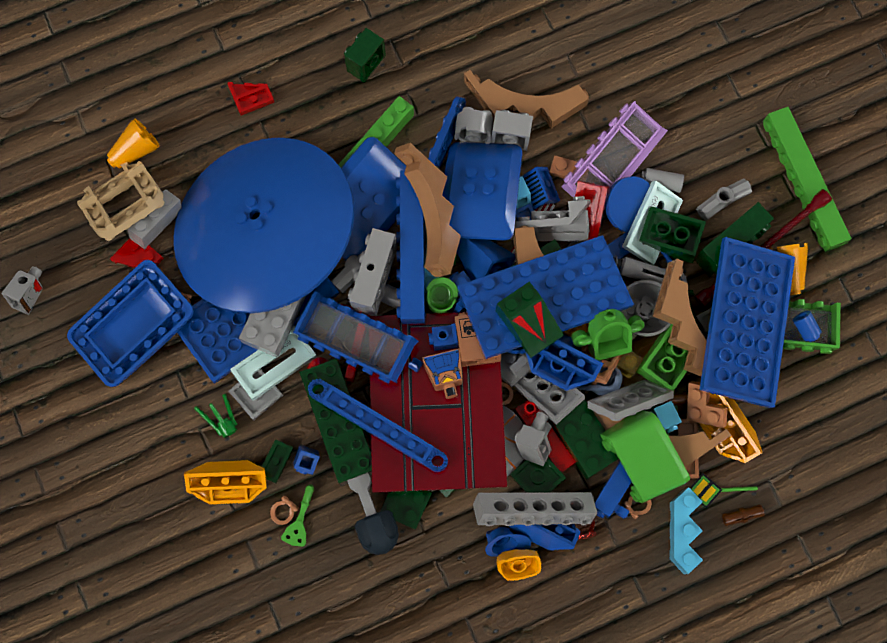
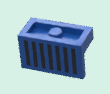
[521,167,560,210]

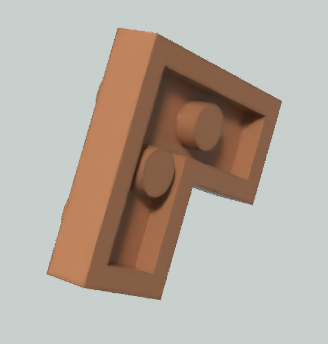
[687,381,728,428]

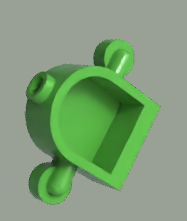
[571,309,645,361]

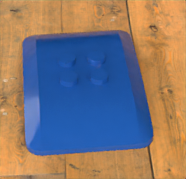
[341,137,406,260]
[442,142,522,241]
[67,260,194,387]

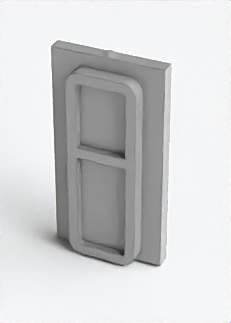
[531,210,589,241]

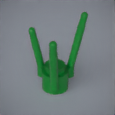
[194,394,238,438]

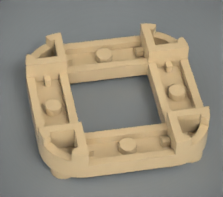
[77,161,164,241]

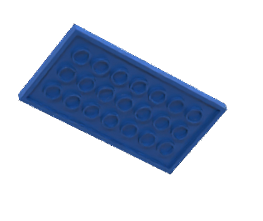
[457,235,634,359]
[699,237,795,408]
[177,277,340,384]

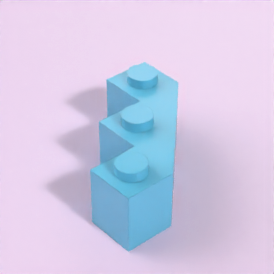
[670,487,703,574]

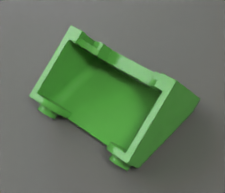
[600,410,690,503]

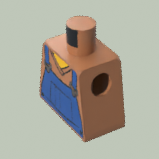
[422,348,462,399]

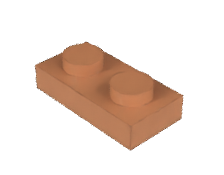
[549,155,589,183]

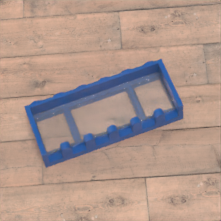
[293,291,419,384]

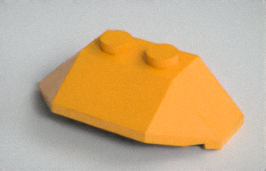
[699,393,763,463]
[184,460,267,504]

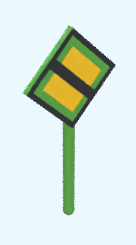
[690,473,758,509]

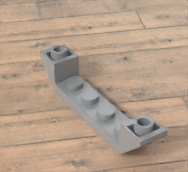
[515,196,591,228]

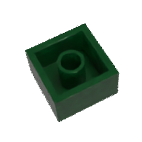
[344,28,386,83]

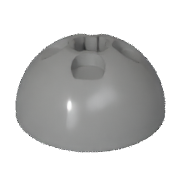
[621,280,671,337]

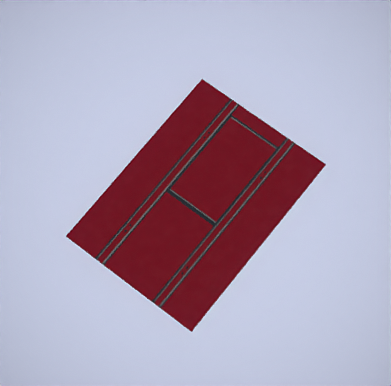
[369,312,507,492]

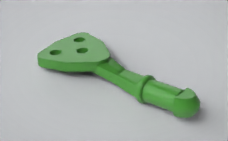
[281,484,314,547]

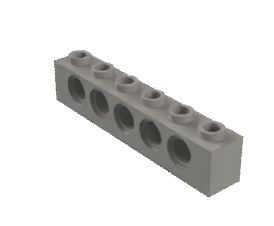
[473,492,597,526]

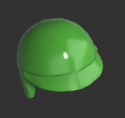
[425,277,458,313]

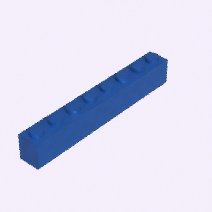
[396,170,425,324]

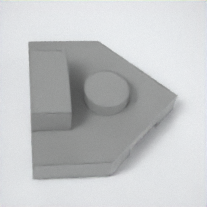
[500,352,530,387]

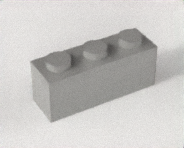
[127,189,182,249]

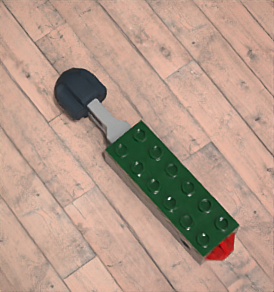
[299,357,399,555]

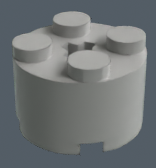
[454,107,493,144]

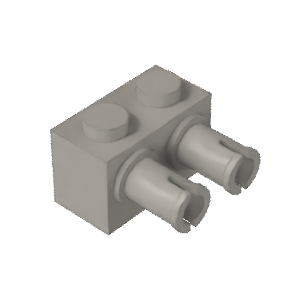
[515,412,552,466]

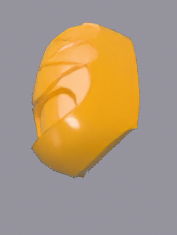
[496,549,541,581]

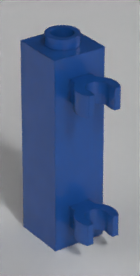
[594,460,631,519]

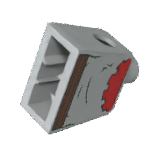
[1,266,43,315]

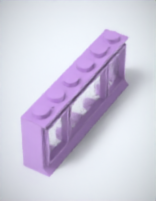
[561,101,668,209]

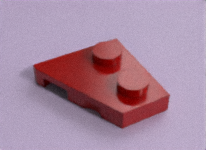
[227,82,275,116]
[110,238,164,268]

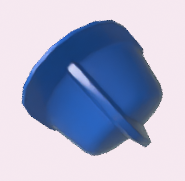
[485,527,531,557]

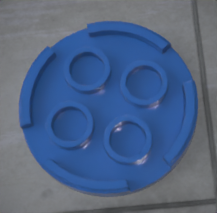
[605,176,657,233]

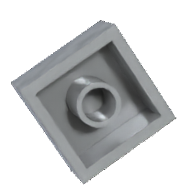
[491,110,533,151]

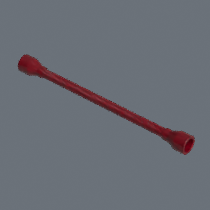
[694,189,832,308]

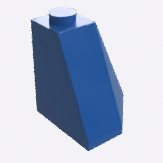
[457,238,516,281]

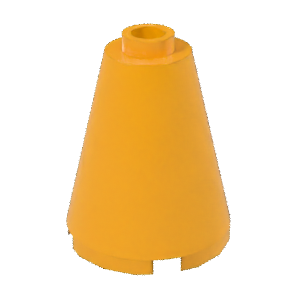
[107,118,160,168]
[769,243,808,295]

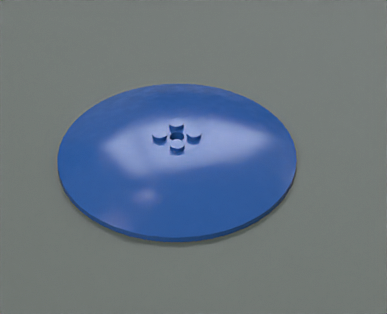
[174,138,354,313]

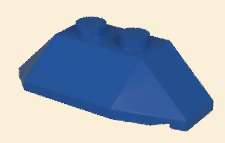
[525,340,604,391]
[509,524,580,550]

